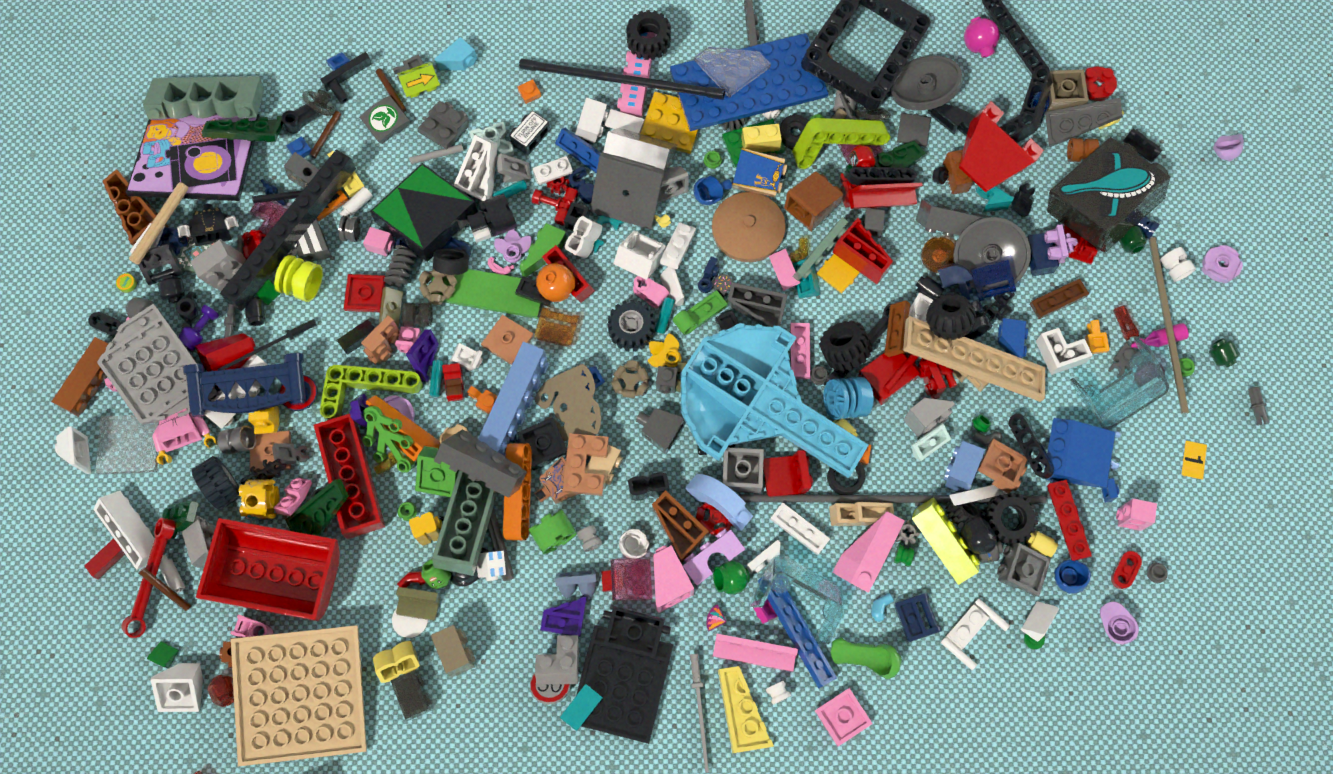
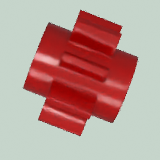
[546,176,569,195]

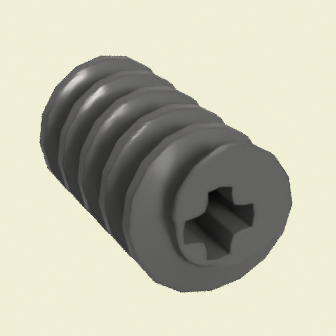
[384,245,417,287]

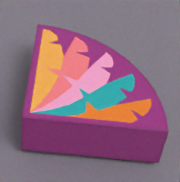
[706,604,727,632]

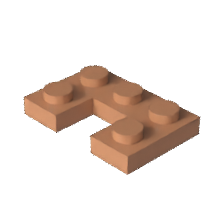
[562,433,609,496]

